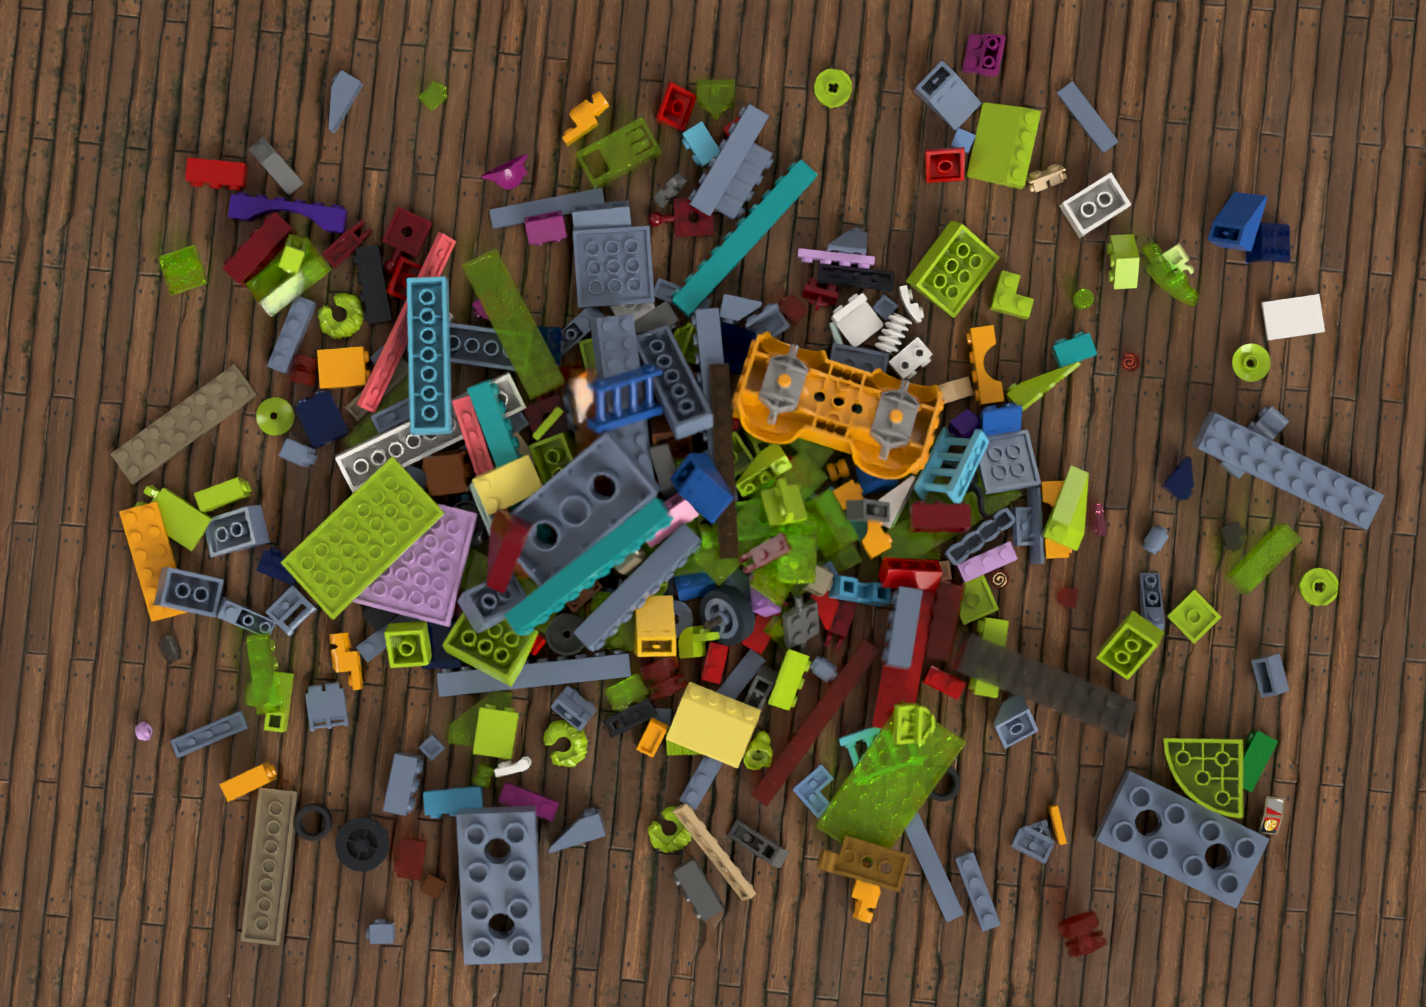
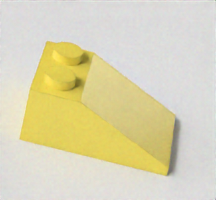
[472,454,543,515]

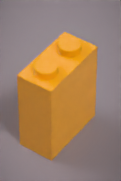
[317,346,371,390]
[220,761,277,802]

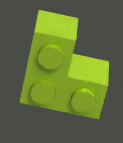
[1107,234,1140,289]
[990,270,1034,320]

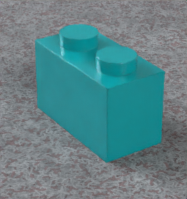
[1051,331,1097,368]

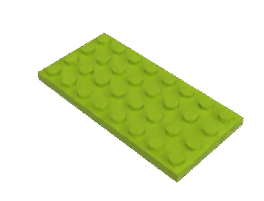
[281,457,445,619]

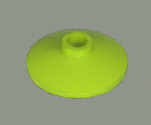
[1232,344,1271,382]
[256,397,295,436]

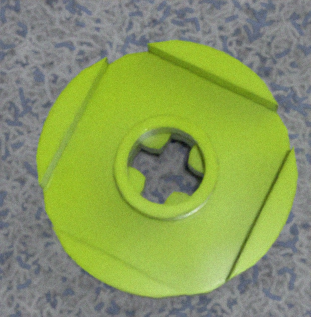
[814,69,852,108]
[1298,568,1339,606]

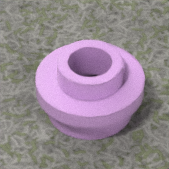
[135,721,152,741]

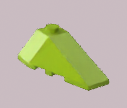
[1004,361,1081,412]
[1041,466,1089,551]

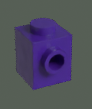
[948,409,980,438]

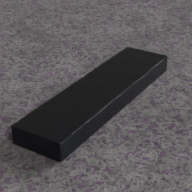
[817,263,895,292]

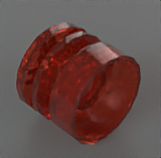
[639,655,688,699]
[1057,911,1107,957]

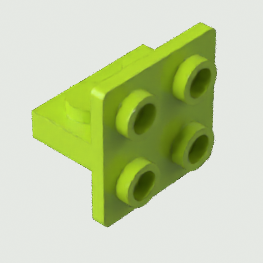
[760,478,807,527]

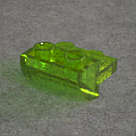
[158,244,207,296]

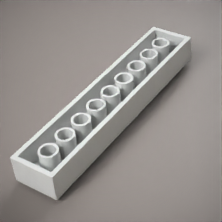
[335,371,526,492]

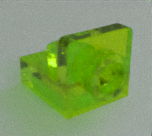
[418,80,448,112]

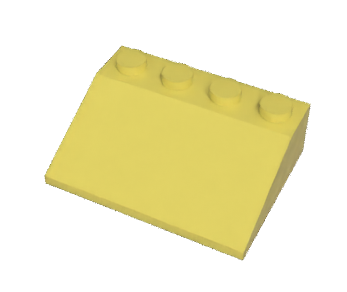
[666,682,761,768]

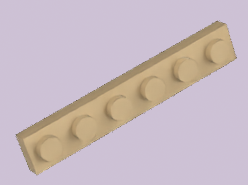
[673,804,756,901]

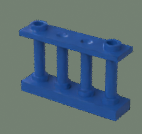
[586,364,663,433]

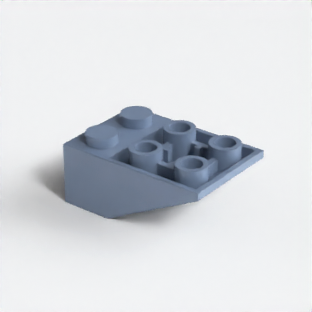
[914,61,982,131]

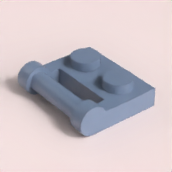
[266,585,318,636]

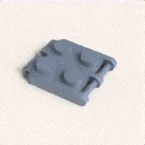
[305,682,349,732]

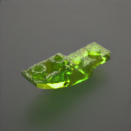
[1142,240,1199,307]

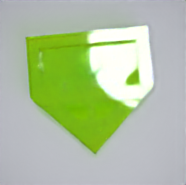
[697,79,735,120]

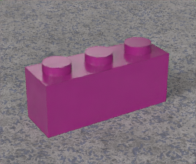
[498,781,561,822]

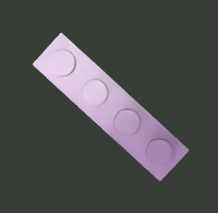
[797,248,875,269]

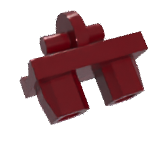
[802,278,839,311]

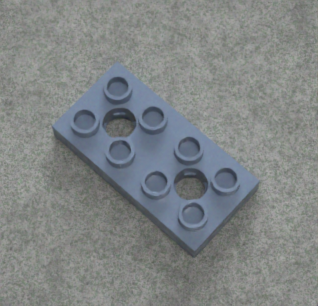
[511,430,661,587]
[1094,770,1270,908]
[457,806,543,965]

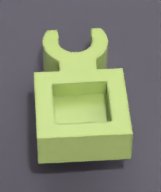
[1162,243,1194,279]

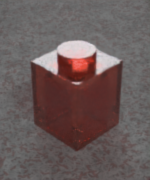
[778,294,809,325]

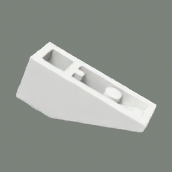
[878,475,919,528]

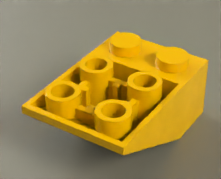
[634,595,676,657]

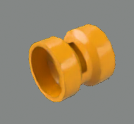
[826,458,850,482]

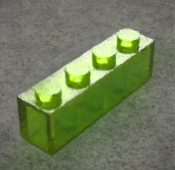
[246,633,283,715]

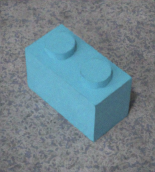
[681,121,720,168]

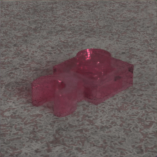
[1092,503,1107,537]

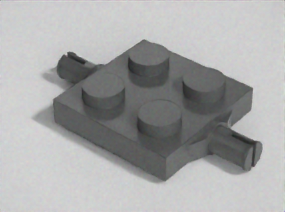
[782,594,820,652]

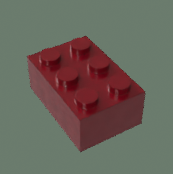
[908,501,971,533]

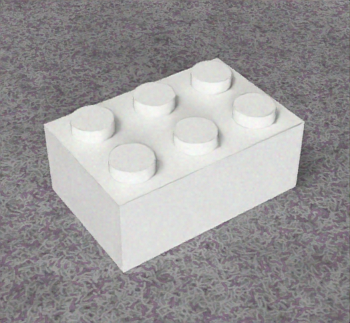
[1059,173,1131,238]

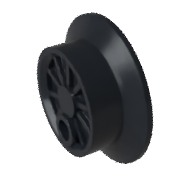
[447,493,490,547]
[335,817,389,872]

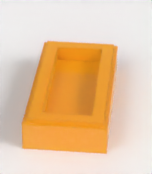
[636,718,669,758]
[1048,804,1067,845]

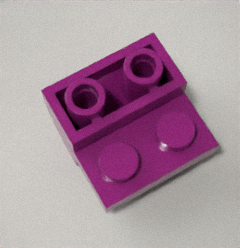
[962,33,1006,77]

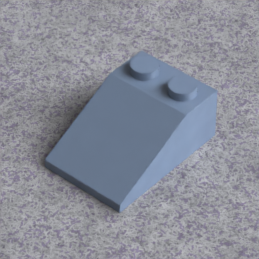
[205,505,270,557]
[457,573,528,634]
[549,807,606,853]

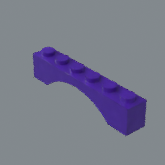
[228,192,348,234]

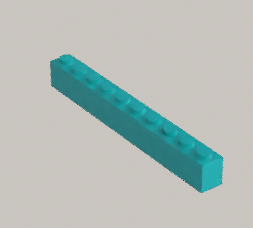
[672,160,818,318]
[467,379,554,544]
[504,498,675,636]

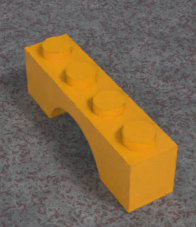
[966,325,1004,405]
[832,480,893,560]
[1040,481,1072,559]

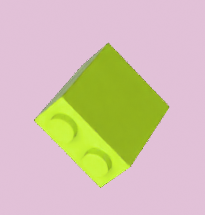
[194,477,252,512]
[473,704,520,759]

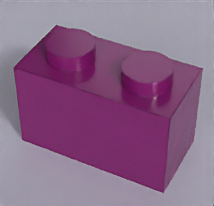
[524,210,567,246]

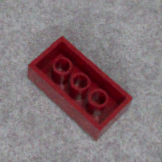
[222,212,298,288]

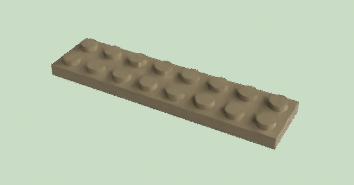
[110,364,258,485]
[241,787,298,945]

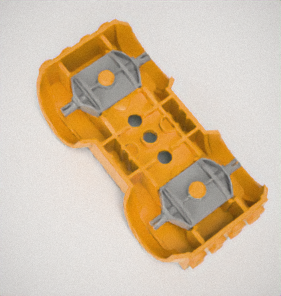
[731,331,945,479]

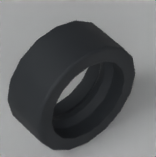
[923,764,960,801]
[294,803,333,841]

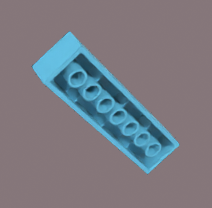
[407,277,452,435]

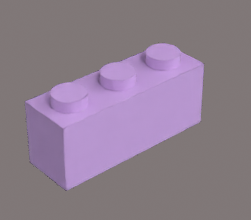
[955,542,1018,582]

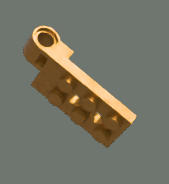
[816,835,910,892]

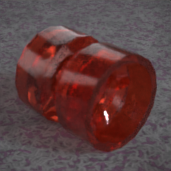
[289,355,318,386]

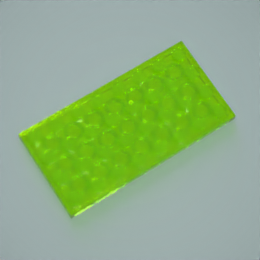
[815,699,966,863]

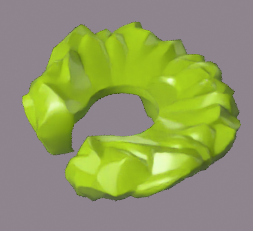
[317,293,364,339]
[543,720,588,767]
[647,806,692,853]

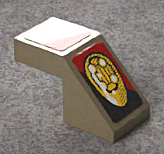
[1257,796,1285,835]

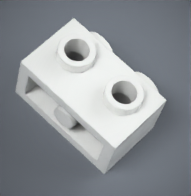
[888,337,933,380]

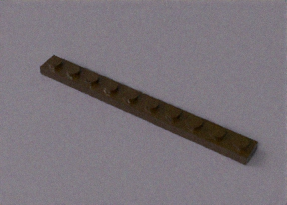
[709,363,739,559]

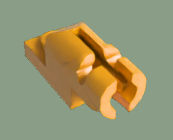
[562,91,609,147]
[329,632,363,690]
[851,859,881,923]

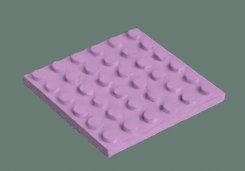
[353,504,478,627]

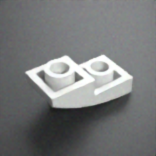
[898,285,924,324]

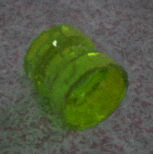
[1072,289,1094,310]
[472,763,495,788]

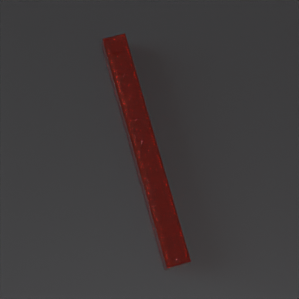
[751,639,880,807]

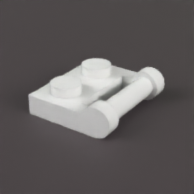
[494,756,532,777]

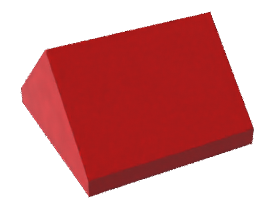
[656,82,697,132]
[924,147,965,183]
[386,256,422,301]

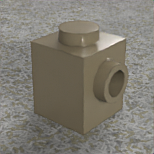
[802,565,834,597]

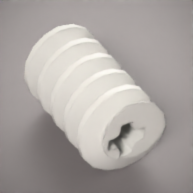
[875,313,912,356]

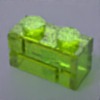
[604,673,649,712]

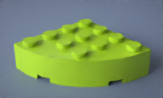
[1164,738,1243,818]

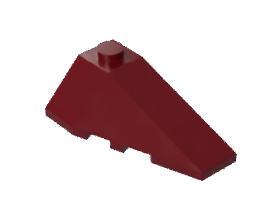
[486,508,534,594]

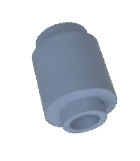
[1142,525,1169,555]
[809,656,838,683]

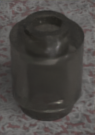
[158,634,183,664]

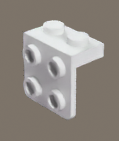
[831,293,883,347]

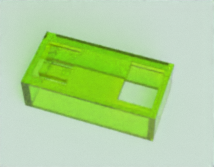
[575,117,661,189]
[246,237,332,317]
[1224,523,1302,594]

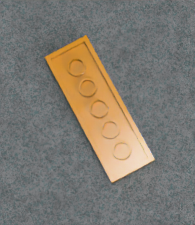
[119,501,187,622]

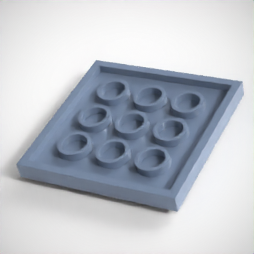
[573,226,655,308]

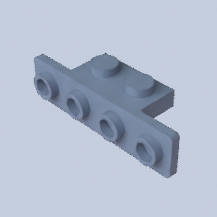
[1011,487,1045,564]

